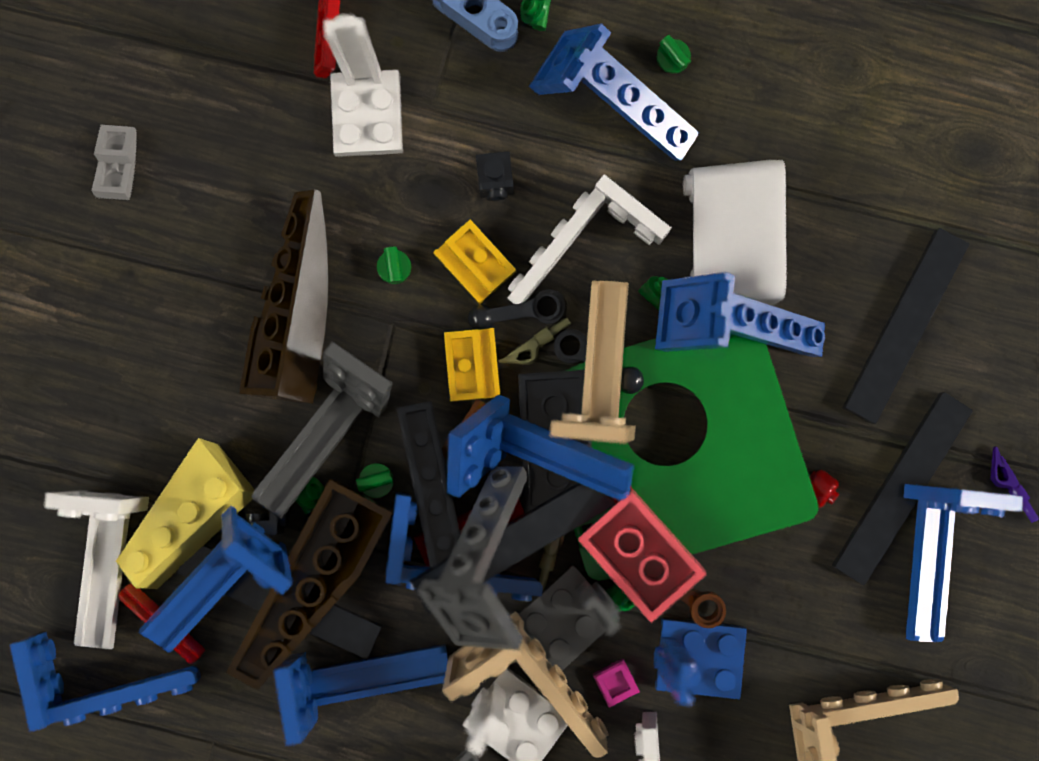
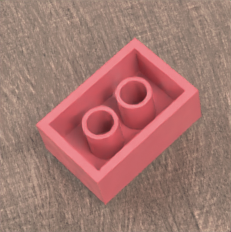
[578,489,706,623]

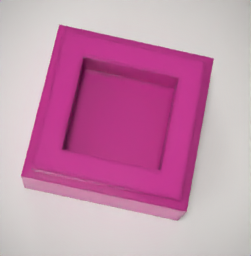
[593,658,640,708]

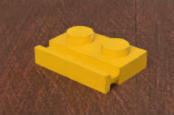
[433,219,516,305]
[444,328,500,402]

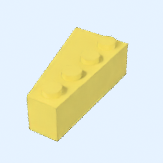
[116,438,255,589]

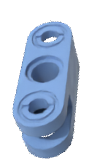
[432,0,518,52]

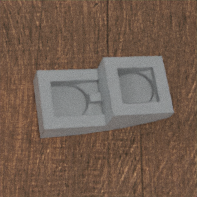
[92,125,136,200]

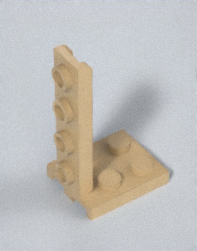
[551,280,636,443]
[443,611,609,758]
[789,679,959,761]

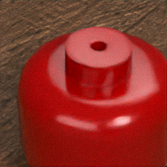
[809,470,840,508]

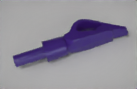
[990,446,1039,523]

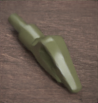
[497,317,571,365]
[538,535,565,591]

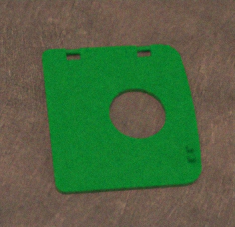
[565,333,818,581]

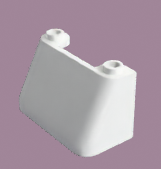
[683,160,786,306]

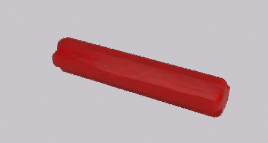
[118,583,205,664]

